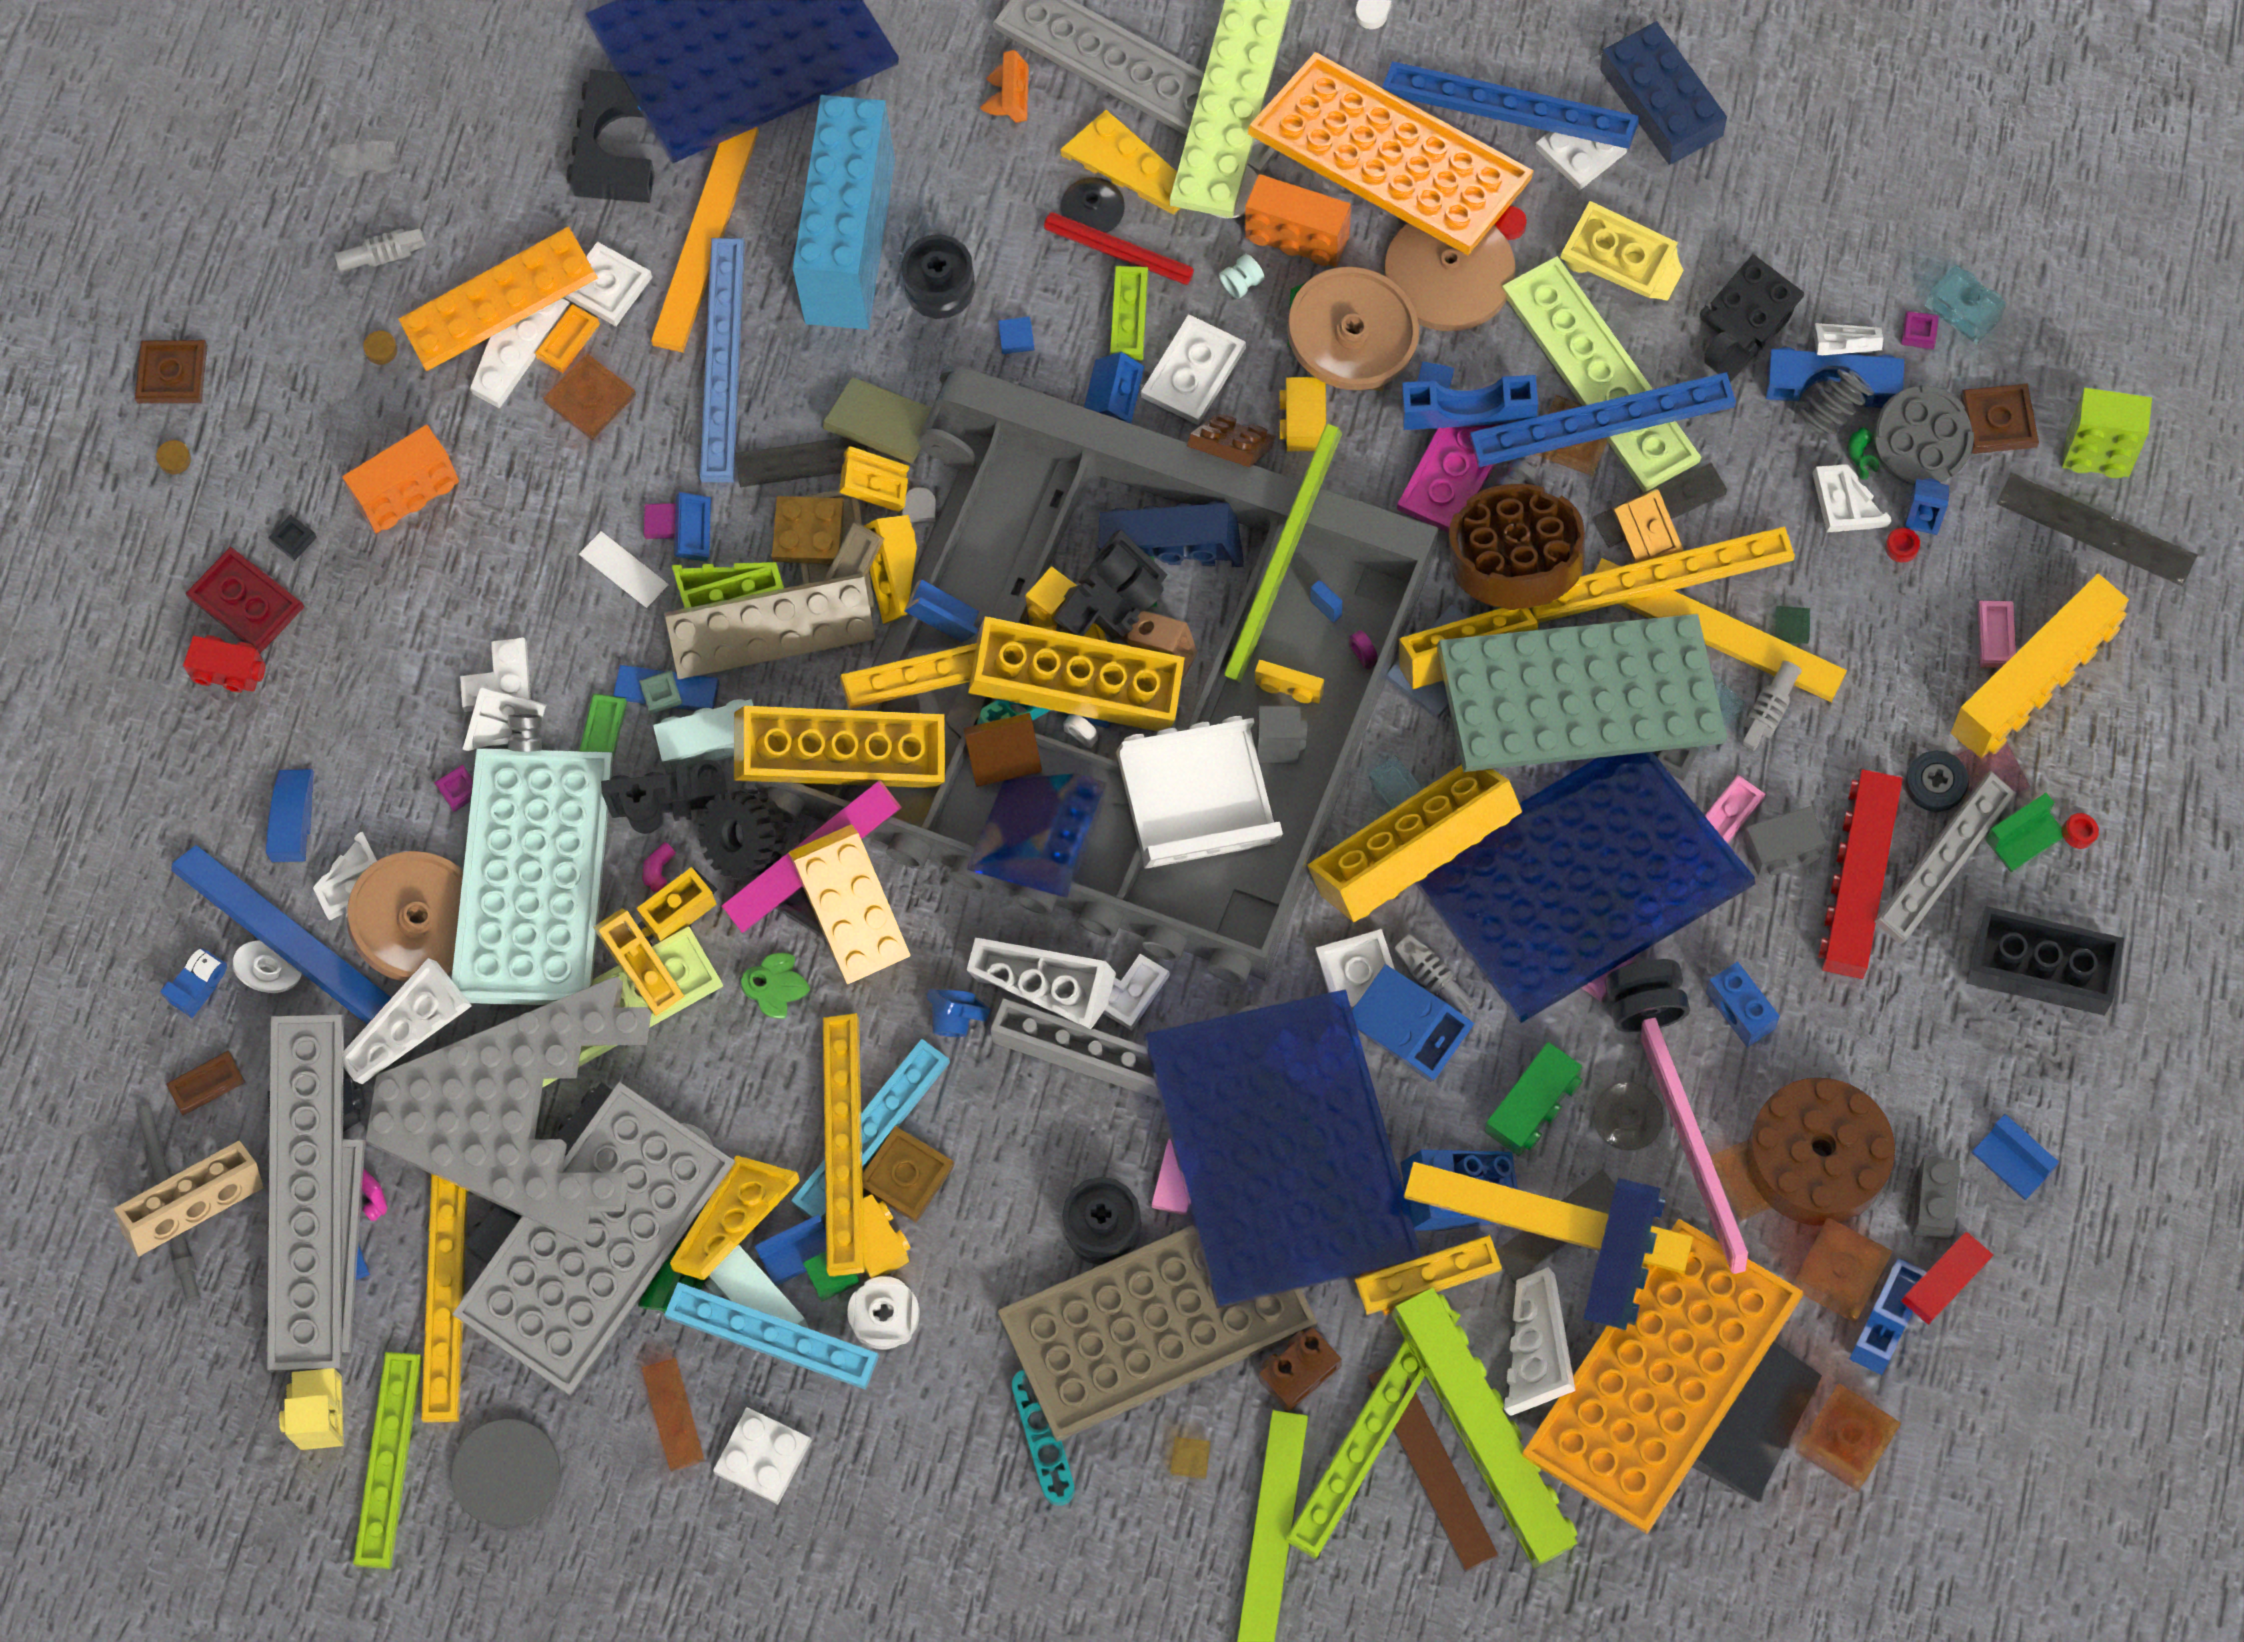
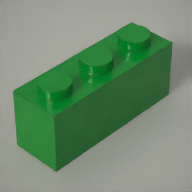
[1485,1042,1583,1157]

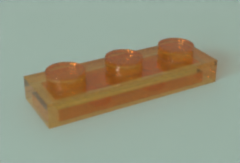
[642,1357,706,1472]

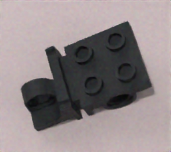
[1700,254,1804,383]
[1053,530,1168,640]
[601,760,727,834]

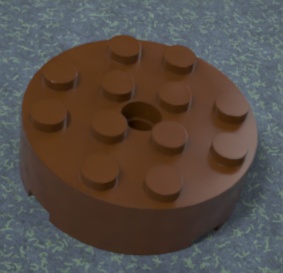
[1449,484,1585,610]
[1746,1077,1895,1226]

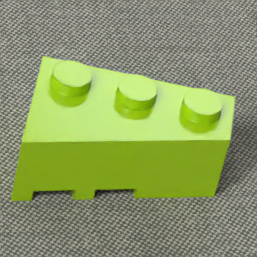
[672,562,784,608]

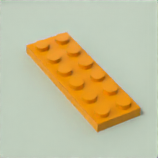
[398,226,598,371]

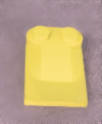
[1560,201,1683,301]

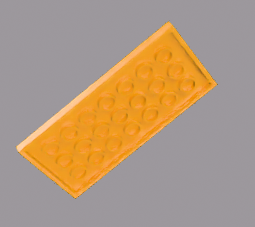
[1248,52,1534,255]
[1522,1219,1803,1534]

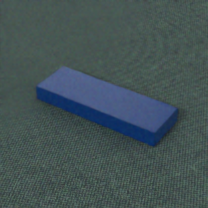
[613,665,720,711]

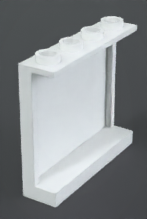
[1116,716,1283,869]

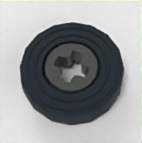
[1905,750,1968,812]

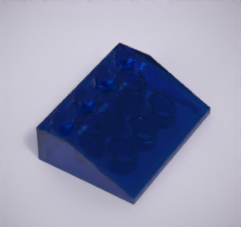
[967,773,1107,898]

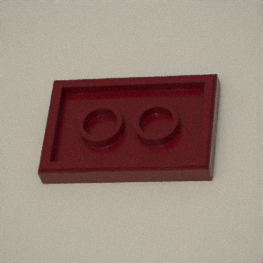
[185,546,304,654]

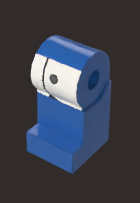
[160,948,227,1018]

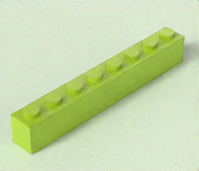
[1391,1287,1577,1569]

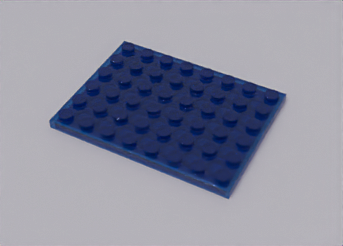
[585,0,899,164]
[1415,752,1755,1023]
[1143,989,1422,1308]

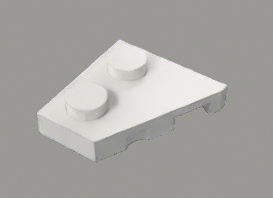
[1814,323,1883,355]
[1812,464,1891,532]
[463,686,546,751]
[313,832,377,921]

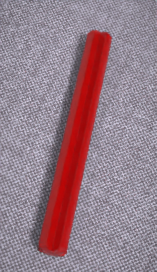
[1044,212,1194,285]

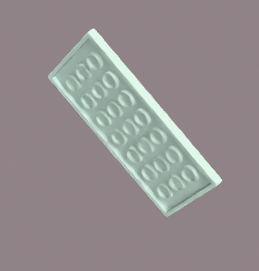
[452,748,613,1005]

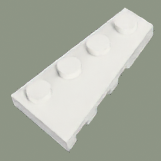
[470,298,570,408]
[343,958,472,1084]
[1504,1267,1575,1416]

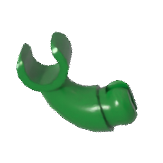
[1848,427,1879,480]

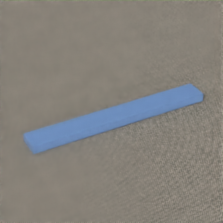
[700,238,745,482]

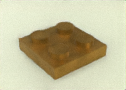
[772,496,844,564]
[862,1126,955,1223]

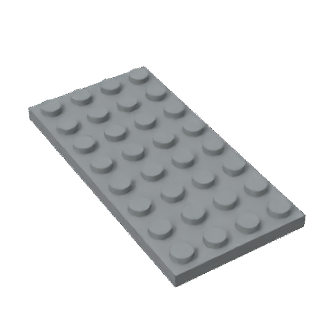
[452,1082,735,1396]

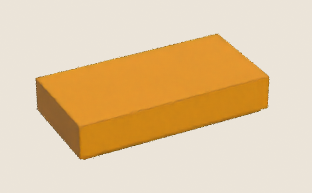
[535,304,600,373]

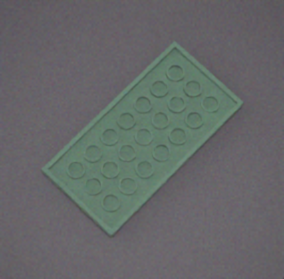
[1436,614,1727,772]

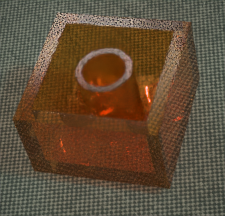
[1793,1217,1892,1323]
[1796,1383,1902,1492]

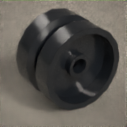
[902,234,976,319]
[1604,959,1690,1032]
[1062,1177,1142,1265]

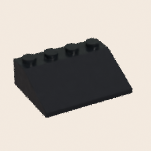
[1692,1341,1822,1502]

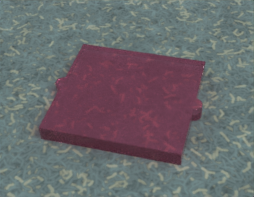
[1954,741,2030,793]

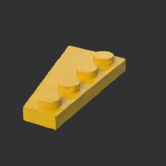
[1060,110,1180,215]
[670,1155,800,1280]

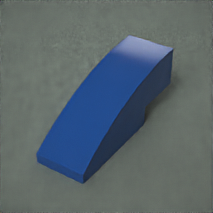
[266,769,314,862]
[1849,1258,1927,1375]

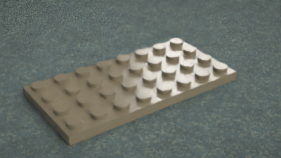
[998,1197,1317,1442]

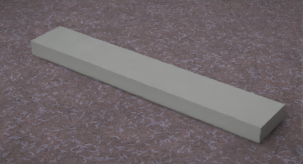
[1874,771,2016,944]

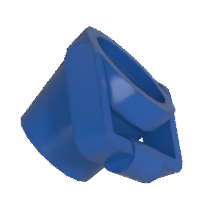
[927,989,991,1037]

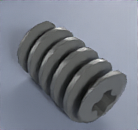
[1800,369,1874,441]

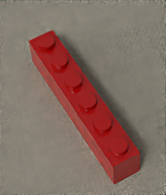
[1818,769,1903,979]

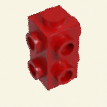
[183,635,266,693]

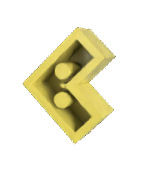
[279,1368,344,1450]

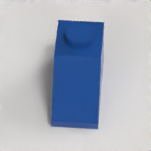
[1904,479,1949,535]

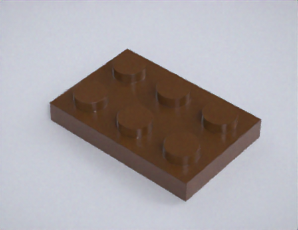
[1187,414,1275,467]

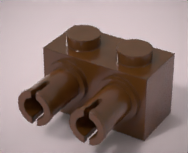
[1259,1327,1342,1413]

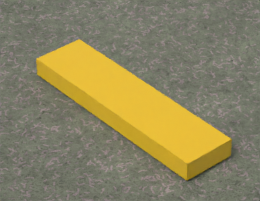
[1355,1235,1502,1315]

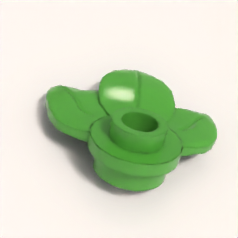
[741,953,810,1019]

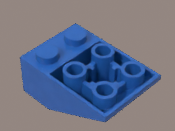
[1345,964,1475,1082]
[1400,1149,1518,1231]

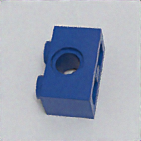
[1706,961,1780,1048]

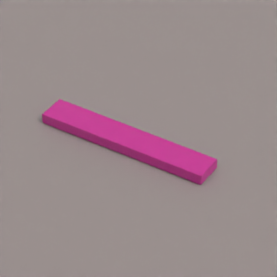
[722,780,902,933]

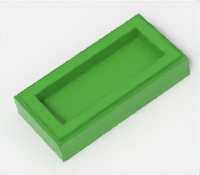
[579,693,627,761]

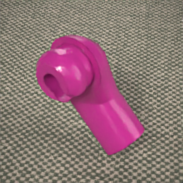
[642,842,676,892]
[362,1169,388,1221]

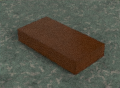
[166,1051,245,1116]

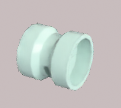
[1219,254,1265,299]

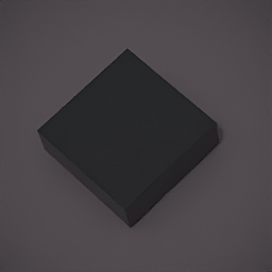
[268,514,317,561]

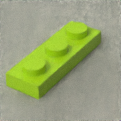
[1110,266,1148,360]

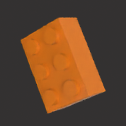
[1245,174,1351,267]
[342,424,459,534]

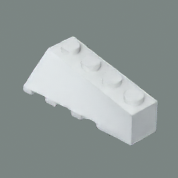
[967,937,1116,1030]

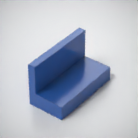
[1084,352,1145,423]
[904,579,979,643]
[1971,1114,2059,1200]
[755,1214,826,1286]

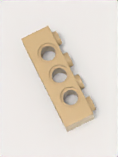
[114,1140,264,1257]

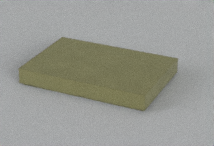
[823,377,932,464]

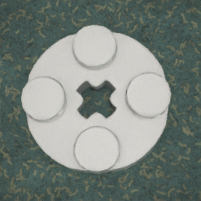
[847,1276,920,1349]

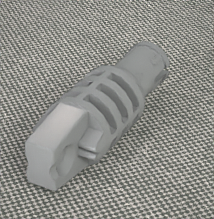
[334,229,426,273]
[1743,660,1802,751]
[1395,934,1476,1015]

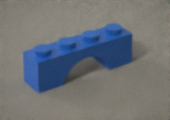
[1766,347,1904,408]
[1401,375,1538,430]

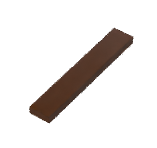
[1367,1366,1498,1572]

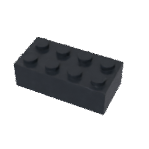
[1966,906,2124,1016]

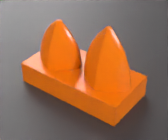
[980,50,1029,123]

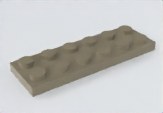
[664,573,875,679]

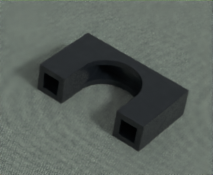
[567,69,669,203]

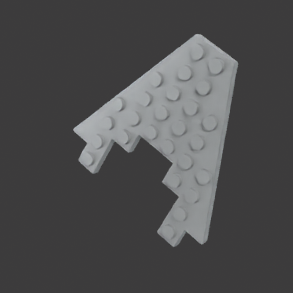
[366,977,651,1243]

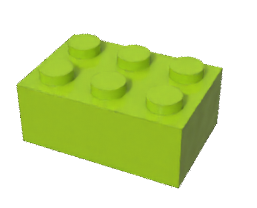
[2062,387,2152,478]

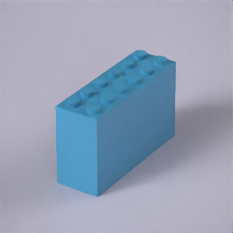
[793,95,895,330]

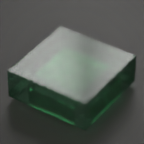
[1774,606,1810,644]

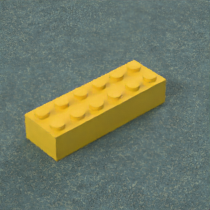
[1951,573,2129,760]
[968,616,1185,732]
[734,706,945,788]
[1307,764,1522,922]

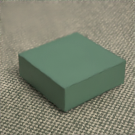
[639,670,682,714]

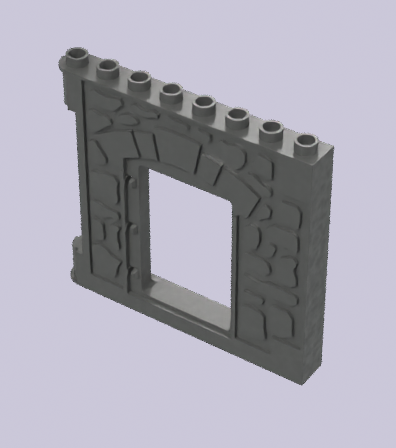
[755,366,1438,985]

